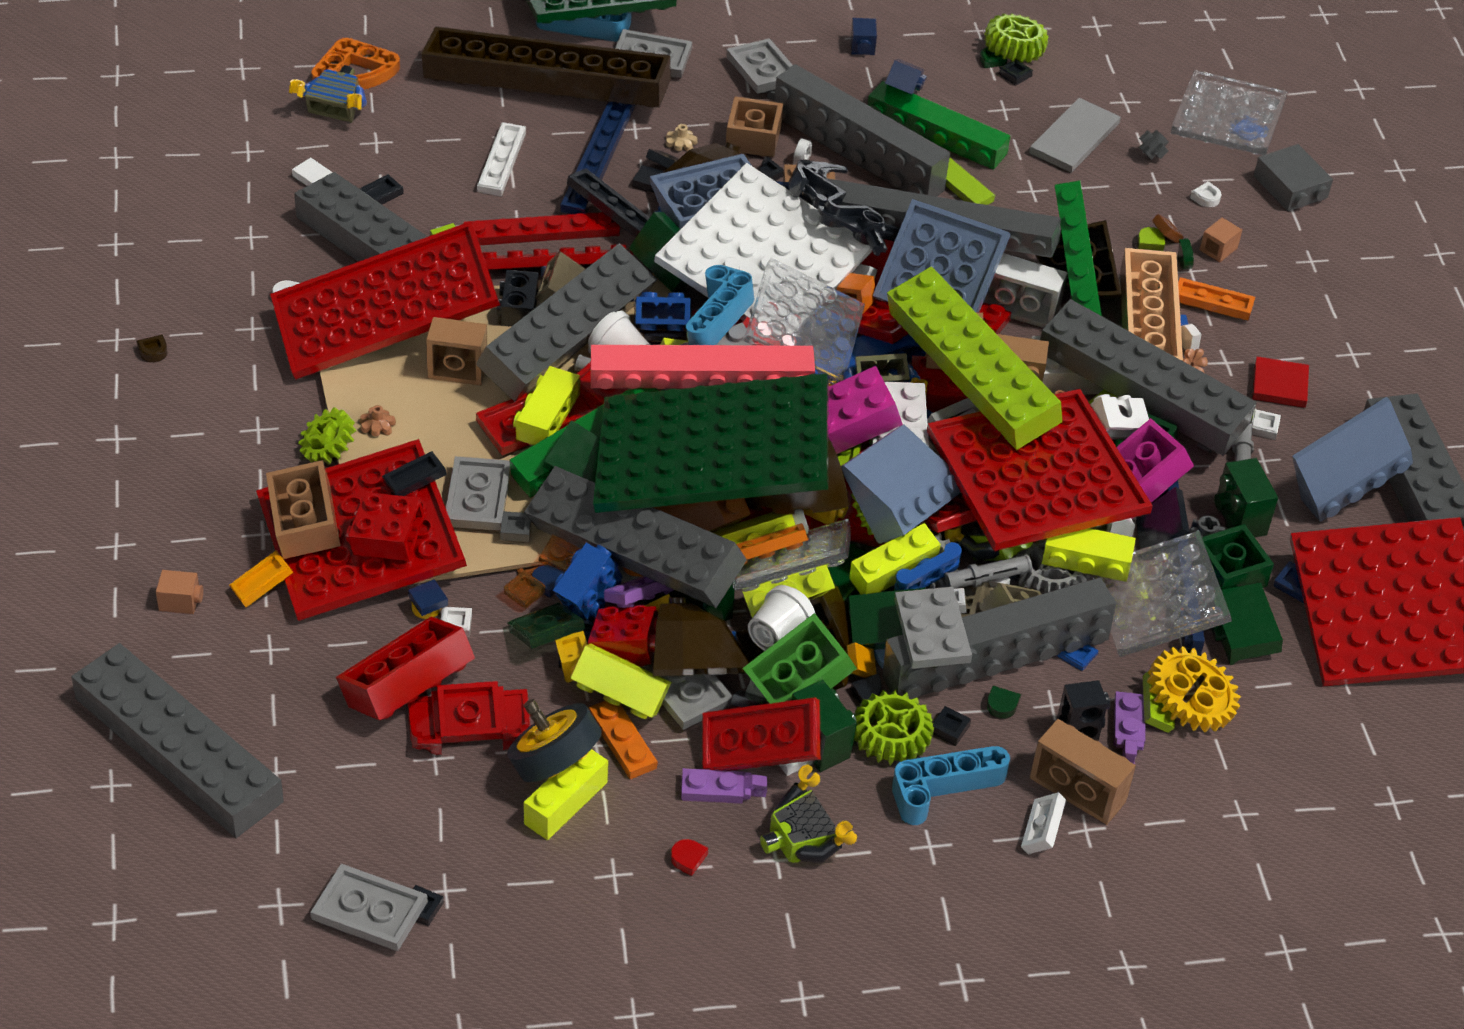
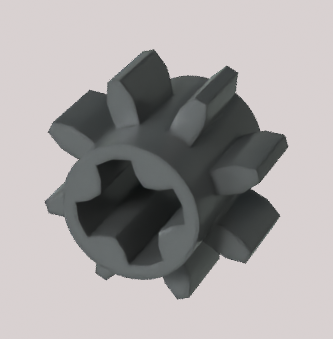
[1139,130,1169,160]
[1188,516,1225,544]

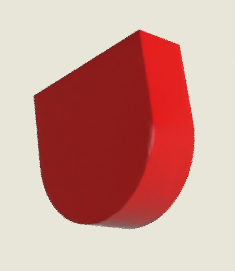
[671,839,709,876]

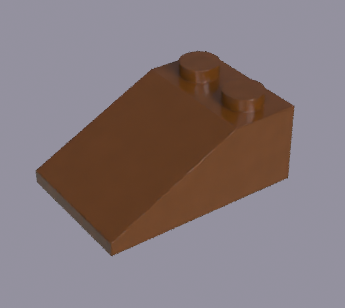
[653,498,751,533]

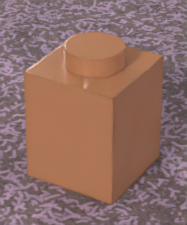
[1200,218,1242,262]
[156,570,203,614]

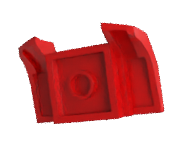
[408,681,531,755]

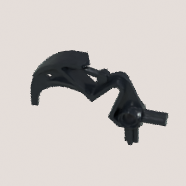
[788,159,900,256]

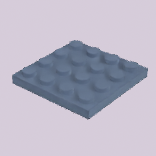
[873,199,1010,313]

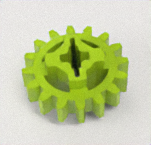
[298,407,356,465]

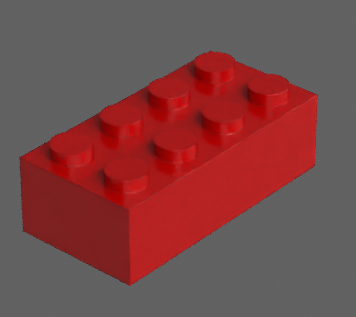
[336,616,475,720]

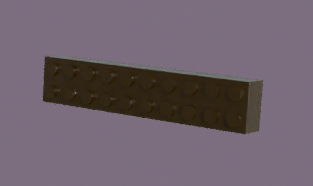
[421,26,671,108]

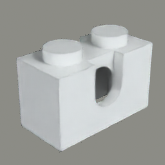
[1090,394,1149,440]

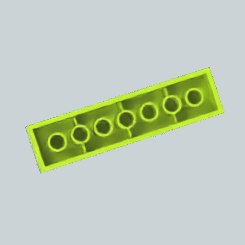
[887,266,1062,450]

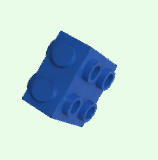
[634,292,690,333]
[553,542,623,621]

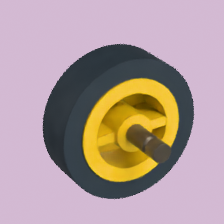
[507,699,602,782]

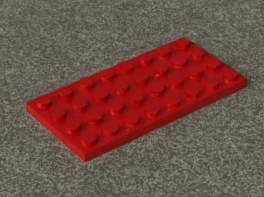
[270,221,500,380]

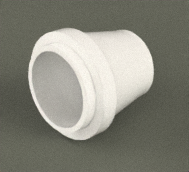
[588,311,650,354]
[748,585,815,651]

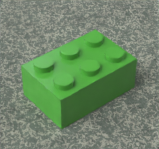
[743,613,857,703]

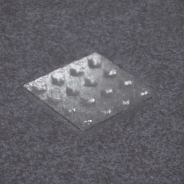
[1171,70,1288,155]
[744,257,865,385]
[732,519,852,592]
[1092,531,1232,657]

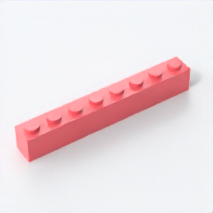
[591,345,815,389]

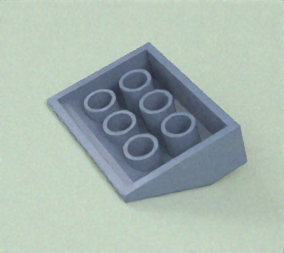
[650,154,753,229]
[1292,397,1413,522]
[841,424,961,544]

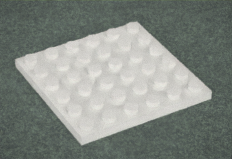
[654,163,872,346]

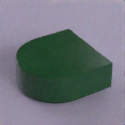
[980,47,1007,69]
[1178,238,1194,270]
[987,685,1021,719]

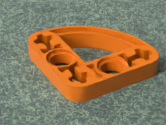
[312,38,400,89]

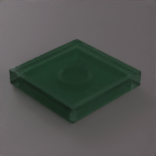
[507,602,585,649]

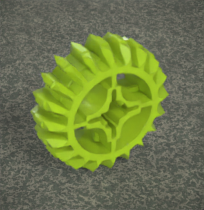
[984,13,1048,63]
[854,690,934,766]

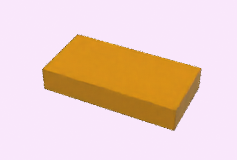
[229,550,293,607]

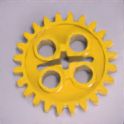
[1147,646,1241,732]

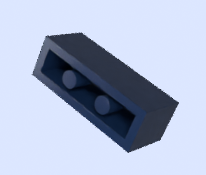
[885,59,927,94]

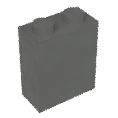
[1254,144,1333,211]

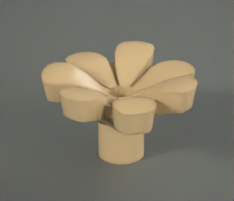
[666,124,698,151]

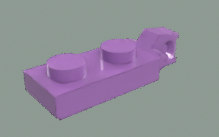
[604,576,674,608]
[1113,691,1145,764]
[681,768,767,804]

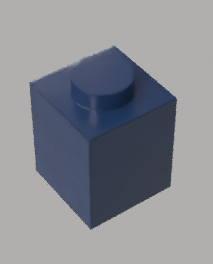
[851,18,877,55]

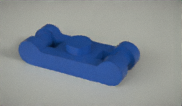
[894,542,962,591]

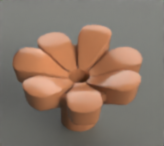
[1183,349,1208,373]
[359,405,396,436]

